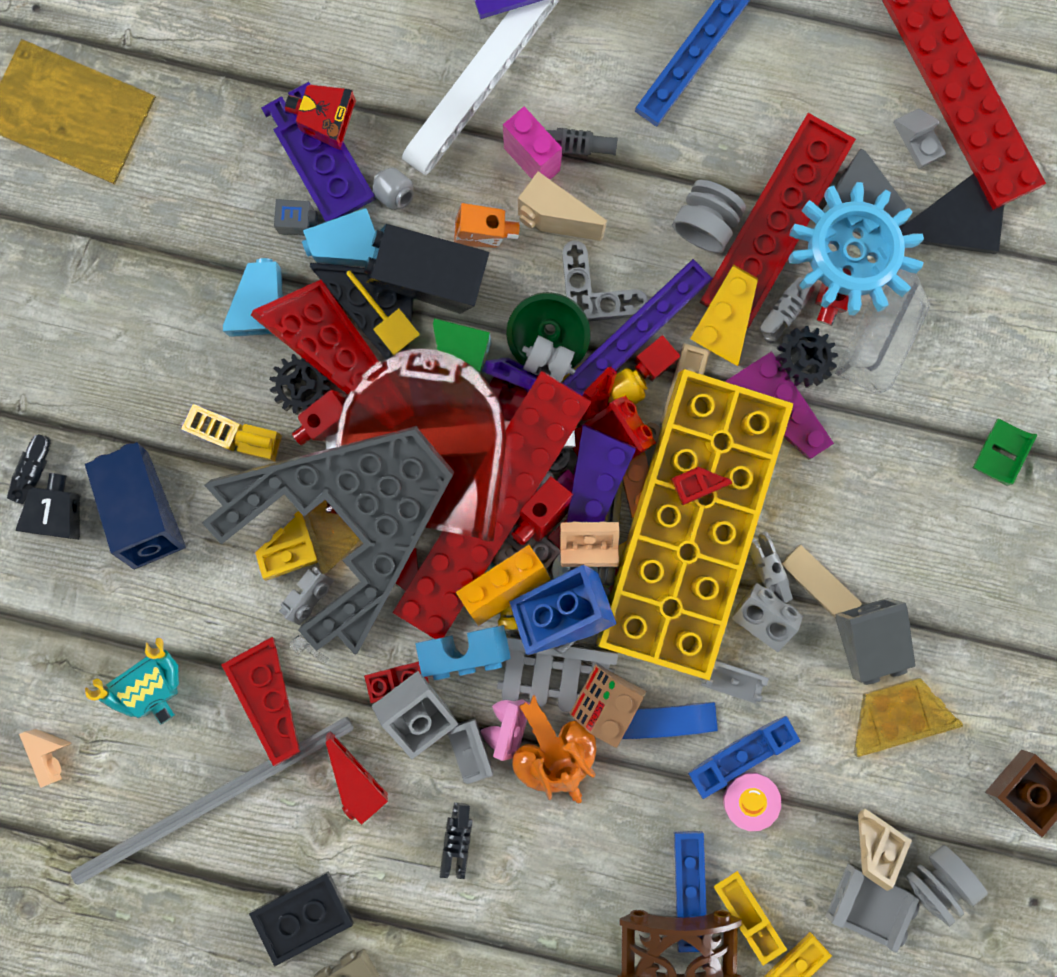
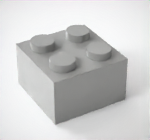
[372,671,458,759]

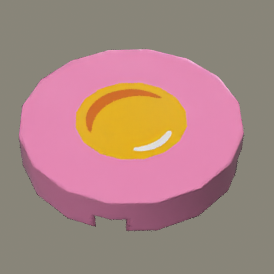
[723,772,781,831]

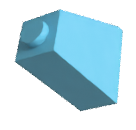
[302,208,375,267]
[223,258,283,337]

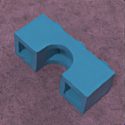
[415,625,511,680]

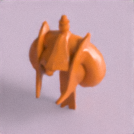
[512,695,597,804]

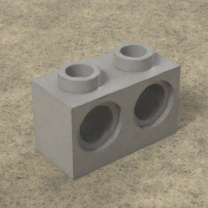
[731,583,803,652]

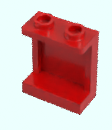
[572,395,656,460]

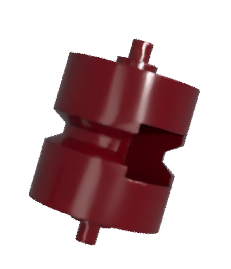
[479,376,528,421]

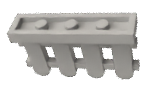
[497,631,618,712]

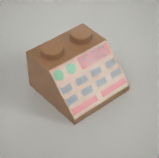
[569,664,647,748]

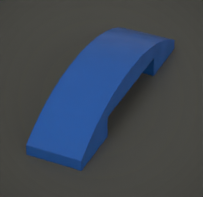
[622,702,718,739]
[688,716,800,799]

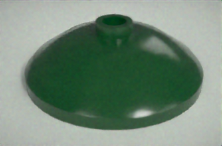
[506,292,591,368]

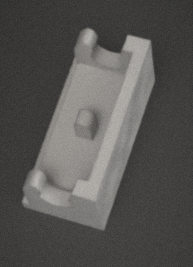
[701,661,769,704]
[447,718,494,784]

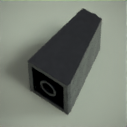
[364,224,490,314]

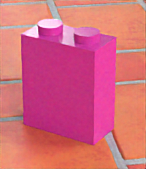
[503,106,562,180]

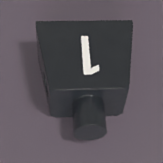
[16,473,80,540]

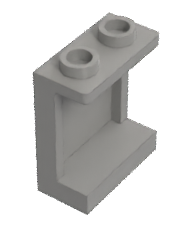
[826,863,919,953]

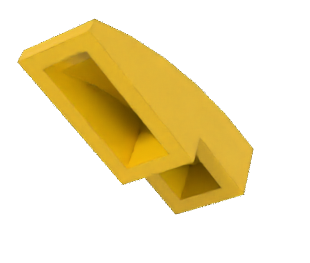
[713,871,787,966]

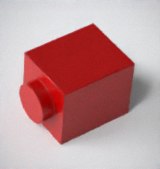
[634,335,681,382]

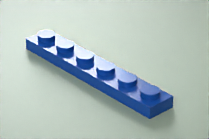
[635,0,750,127]

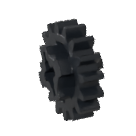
[775,326,838,388]
[269,354,332,415]

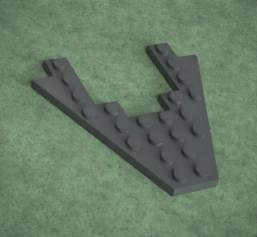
[202,426,454,655]

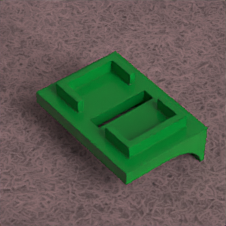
[972,418,1037,486]

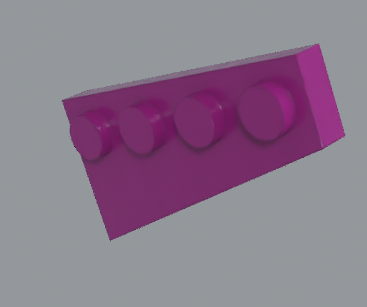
[725,351,834,460]

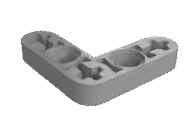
[562,240,648,321]

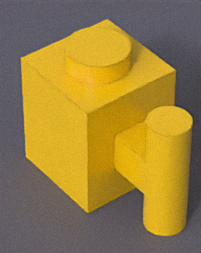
[235,424,282,462]

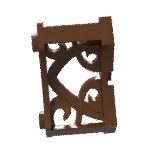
[618,910,742,977]

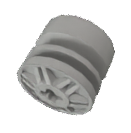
[672,180,746,253]
[906,845,988,927]

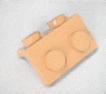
[560,522,619,567]

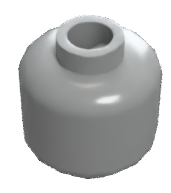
[373,168,414,210]

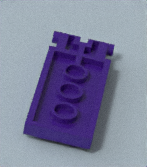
[261,81,376,222]

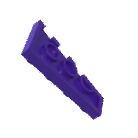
[567,425,636,523]

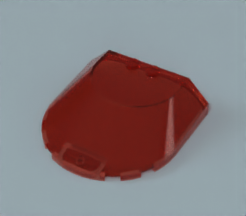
[326,349,506,542]

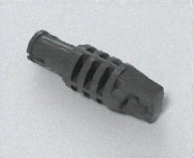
[546,128,618,156]

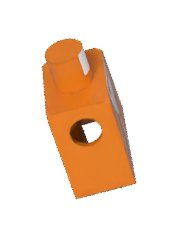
[454,203,520,248]

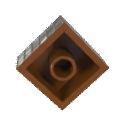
[985,749,1057,838]

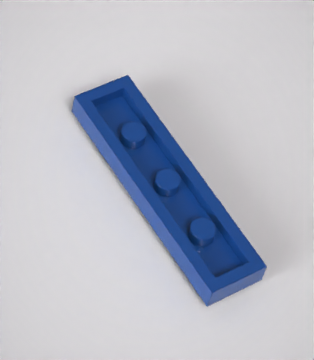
[674,831,706,952]

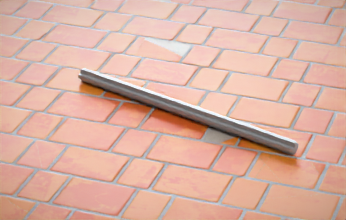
[71,717,354,885]

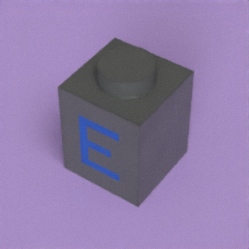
[274,199,318,236]

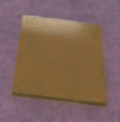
[0,39,156,185]

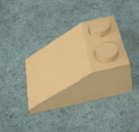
[518,172,607,241]

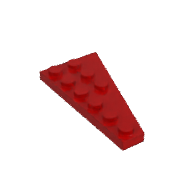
[250,280,416,430]

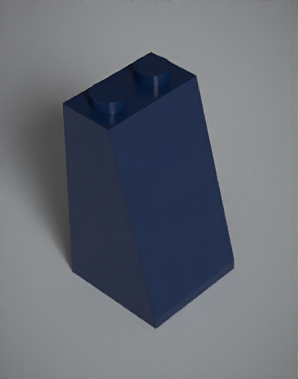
[85,442,186,570]

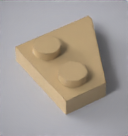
[858,809,912,891]

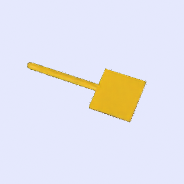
[347,271,420,355]

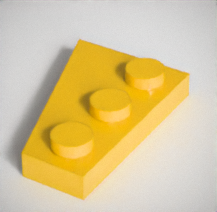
[690,265,758,366]

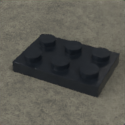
[249,871,354,967]

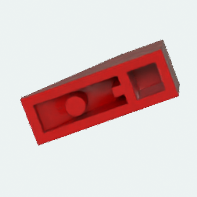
[326,731,388,825]

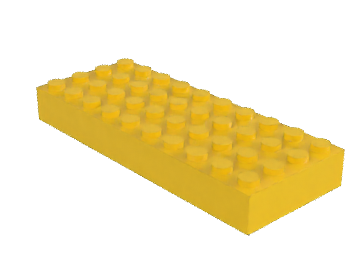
[596,369,793,681]

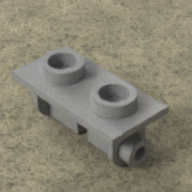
[279,566,334,625]

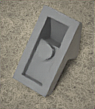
[894,108,946,169]

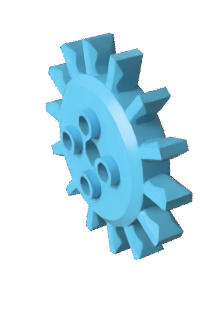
[788,182,924,316]

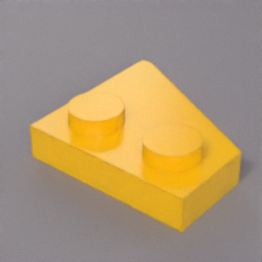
[255,511,319,581]

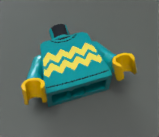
[85,638,179,725]

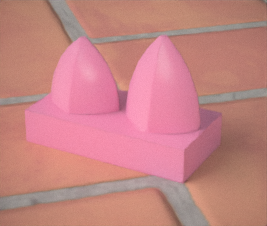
[480,699,530,761]

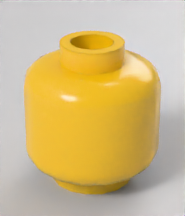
[608,368,648,405]

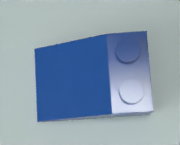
[510,564,616,655]

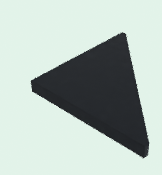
[900,173,1004,254]
[310,263,414,379]

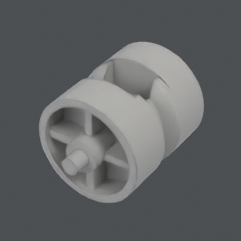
[522,335,575,382]

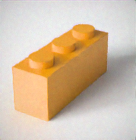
[456,545,550,626]

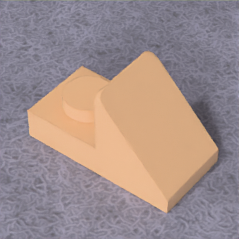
[19,729,71,788]

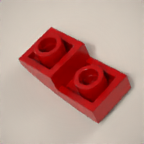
[364,661,429,703]

